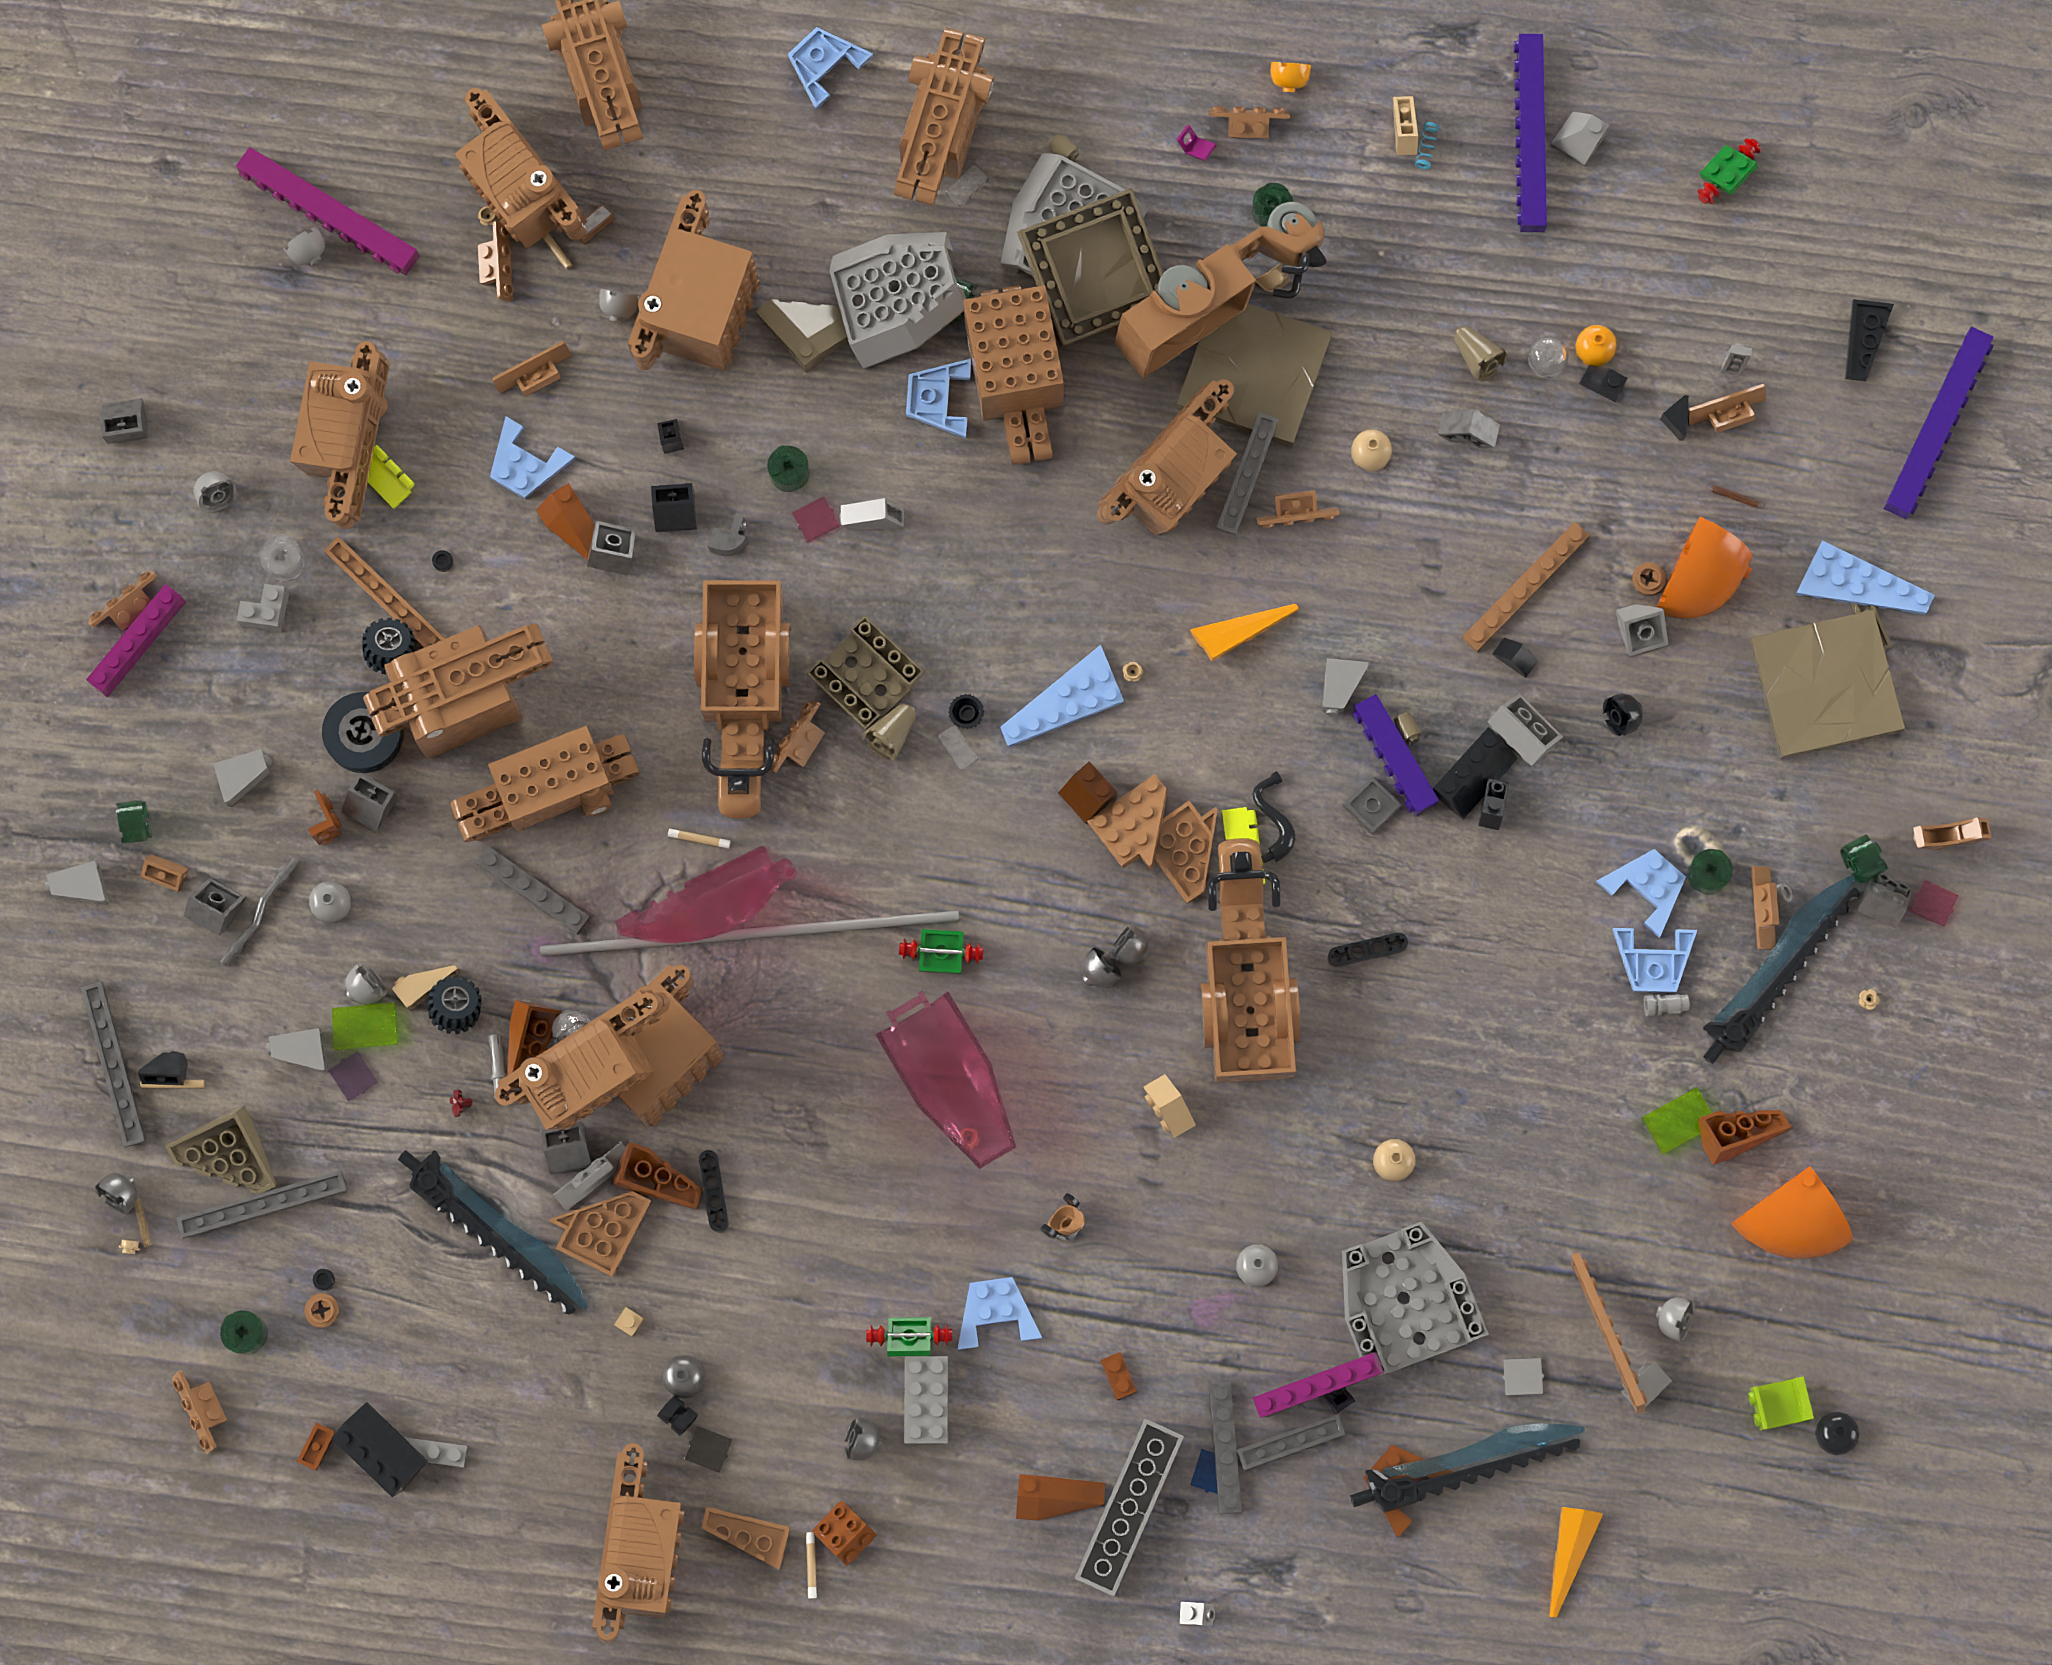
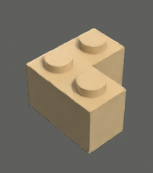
[1144,1074,1196,1138]

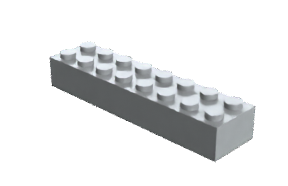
[1074,1419,1184,1597]

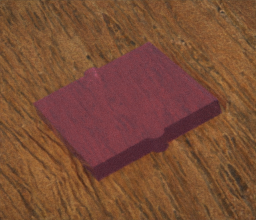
[792,496,839,542]
[1910,880,1958,927]

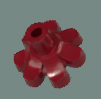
[450,1090,472,1117]

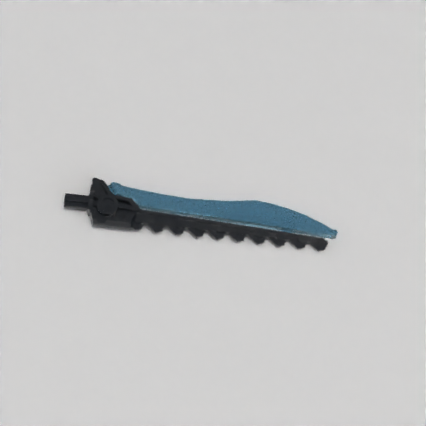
[1703,876,1860,1064]
[398,1150,588,1315]
[1350,1423,1585,1513]

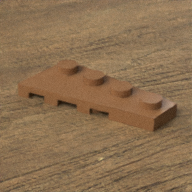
[701,1507,791,1570]

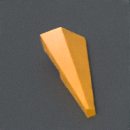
[1190,604,1299,662]
[1549,1507,1603,1618]

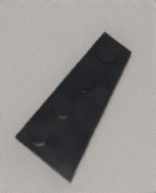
[1845,299,1894,381]

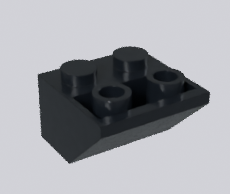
[651,483,697,532]

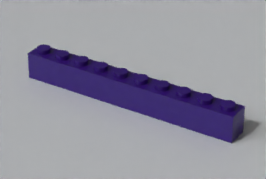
[1513,34,1547,232]
[1883,326,1994,519]

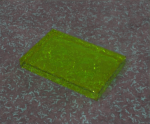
[332,1002,398,1051]
[1641,1087,1712,1155]

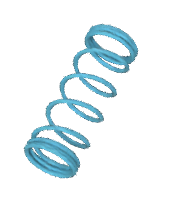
[1415,122,1439,169]

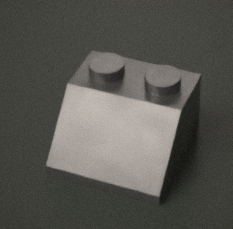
[587,521,636,575]
[183,878,245,936]

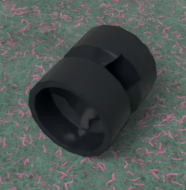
[657,1395,698,1436]

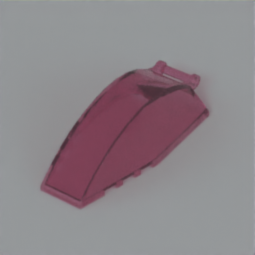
[614,846,797,943]
[875,991,1016,1169]

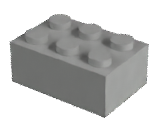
[1487,693,1563,766]

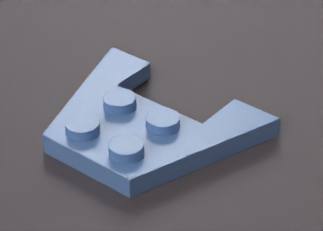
[788,27,873,110]
[906,359,971,439]
[490,417,575,499]
[1596,849,1686,938]
[1612,928,1697,993]
[957,1277,1042,1350]

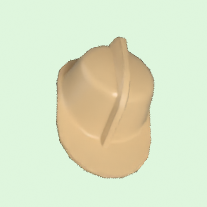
[1255,263,1290,292]

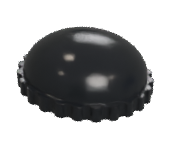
[948,694,984,729]

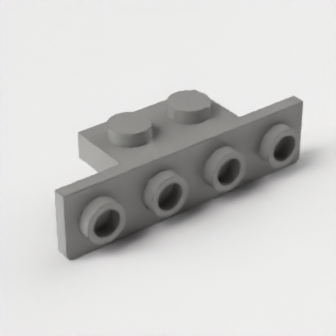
[553,1142,626,1210]

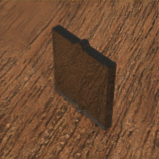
[685,1426,733,1473]

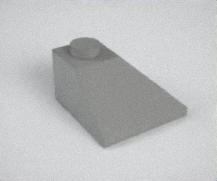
[1551,112,1609,166]
[1616,604,1669,656]

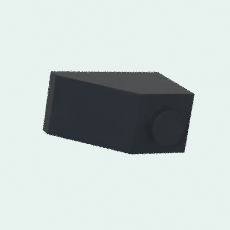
[1579,365,1628,402]
[138,1051,188,1086]

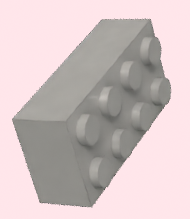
[904,1356,948,1445]

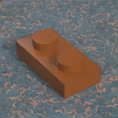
[1100,1352,1137,1400]
[296,1423,336,1471]

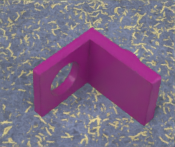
[1176,124,1216,161]

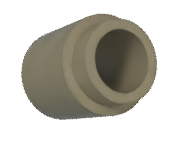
[1049,134,1079,161]
[1394,712,1422,745]

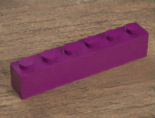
[86,584,186,697]
[1253,1353,1384,1418]

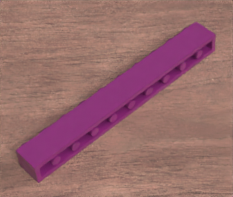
[236,147,419,276]

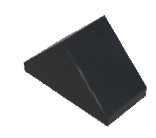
[1660,395,1689,441]
[657,419,684,454]
[1492,637,1538,678]
[1323,1388,1355,1415]

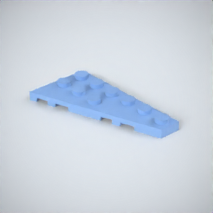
[1795,541,1935,615]
[1000,645,1124,747]

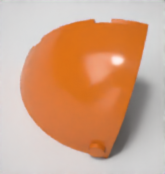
[1657,517,1752,618]
[1731,1166,1853,1259]

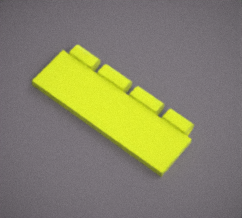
[367,445,415,509]
[1222,807,1266,884]

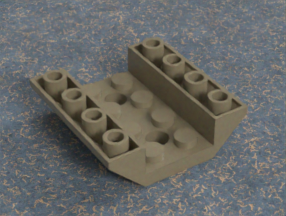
[806,615,924,730]

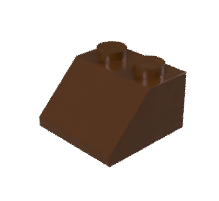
[1058,761,1117,824]

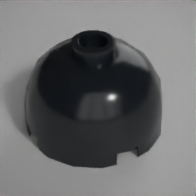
[1603,693,1643,736]
[1815,1412,1859,1455]

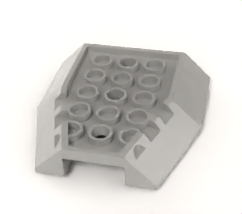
[1001,153,1148,276]
[830,232,966,369]
[1342,1222,1489,1380]

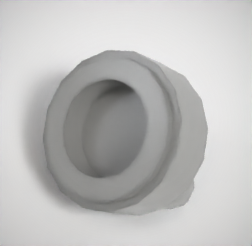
[1776,883,1792,906]

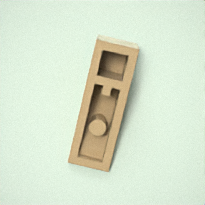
[1393,96,1418,155]
[392,965,460,1011]

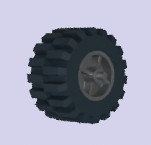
[362,618,415,675]
[427,976,482,1034]

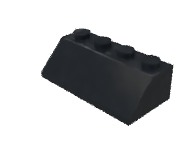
[1433,727,1518,820]
[331,1402,428,1497]

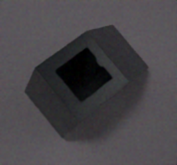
[1478,778,1509,830]

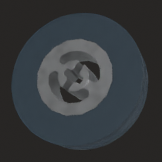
[322,692,404,773]

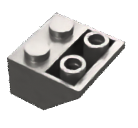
[100,398,148,444]
[341,772,398,833]
[1858,871,1912,928]
[540,1122,592,1175]

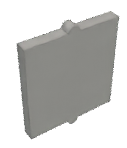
[1502,1358,1544,1396]

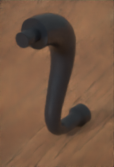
[1253,771,1296,863]

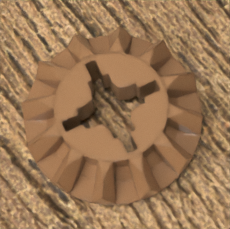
[1632,562,1665,596]
[304,1293,339,1328]

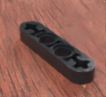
[1327,933,1408,967]
[699,1150,729,1233]

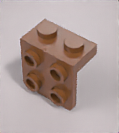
[308,789,342,845]
[813,1501,877,1566]

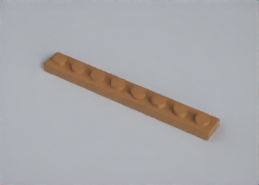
[1462,522,1590,652]
[324,537,445,648]
[1571,1252,1647,1414]

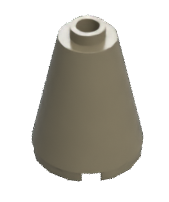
[1454,326,1508,382]
[862,704,916,761]

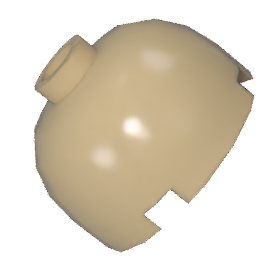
[1351,429,1392,471]
[1373,1139,1415,1182]

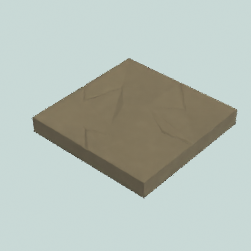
[1017,188,1164,347]
[1176,304,1332,447]
[1750,610,1905,759]

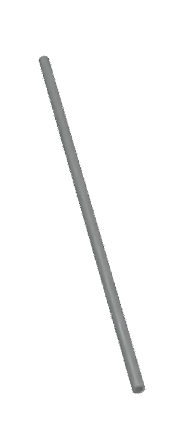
[540,911,959,956]

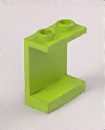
[1748,1376,1814,1431]

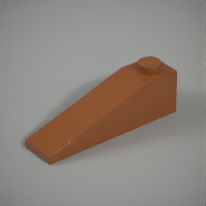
[536,483,595,560]
[507,1000,563,1075]
[1698,1110,1792,1165]
[611,1142,702,1210]
[1016,1474,1105,1521]

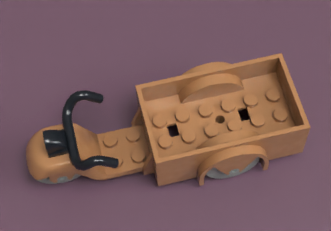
[1114,202,1327,379]
[694,580,791,821]
[1200,838,1300,1083]

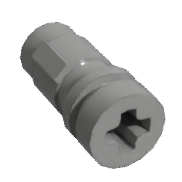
[1644,994,1690,1016]

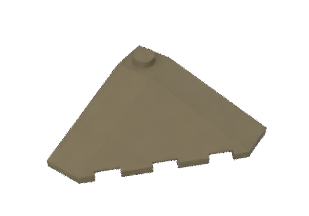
[755,299,848,373]
[165,1105,277,1195]

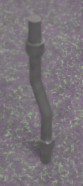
[220,858,299,966]

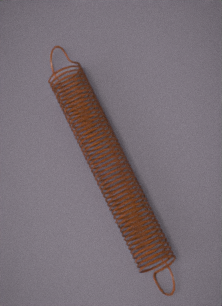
[1707,484,1765,509]

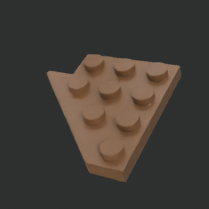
[1087,774,1168,870]
[1155,801,1218,904]
[549,1191,652,1277]

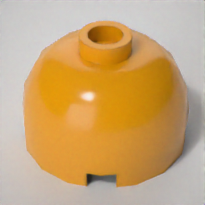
[1270,62,1311,93]
[1575,325,1617,367]

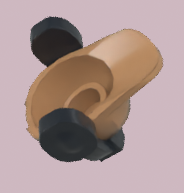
[1040,1193,1085,1241]

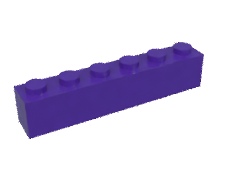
[1352,694,1439,816]

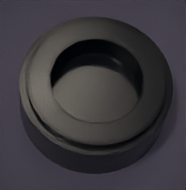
[432,550,453,572]
[313,1269,335,1291]

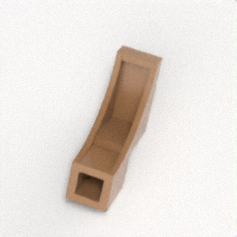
[1913,817,1992,850]

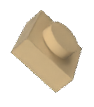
[614,1307,644,1337]

